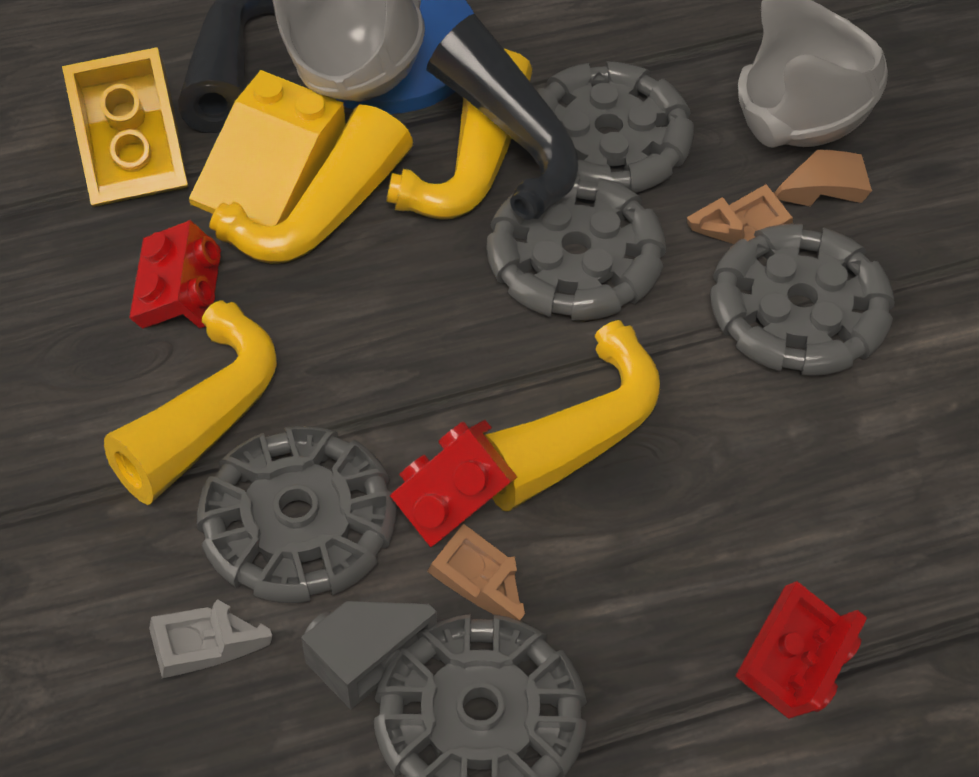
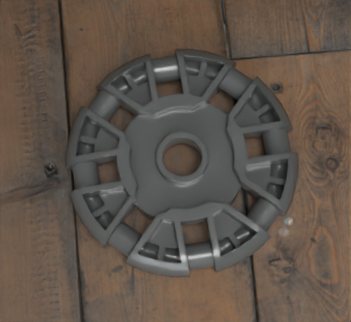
[531,61,694,193]
[486,174,666,321]
[710,223,895,376]
[197,426,397,603]
[373,614,587,777]

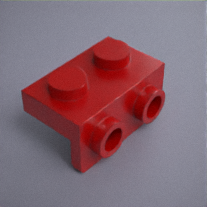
[129,220,221,329]
[390,420,518,547]
[735,581,867,719]

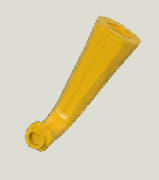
[386,49,532,219]
[209,104,413,263]
[104,300,277,505]
[484,320,660,511]

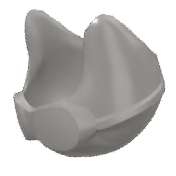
[273,0,425,102]
[738,0,888,148]

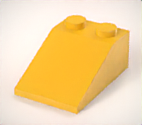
[62,47,188,207]
[189,70,345,226]

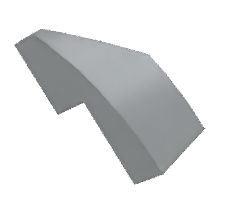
[149,599,272,678]

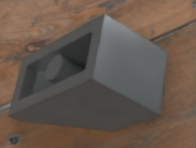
[301,601,437,710]

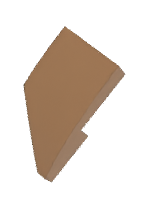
[774,150,872,207]
[687,184,793,244]
[427,524,525,620]

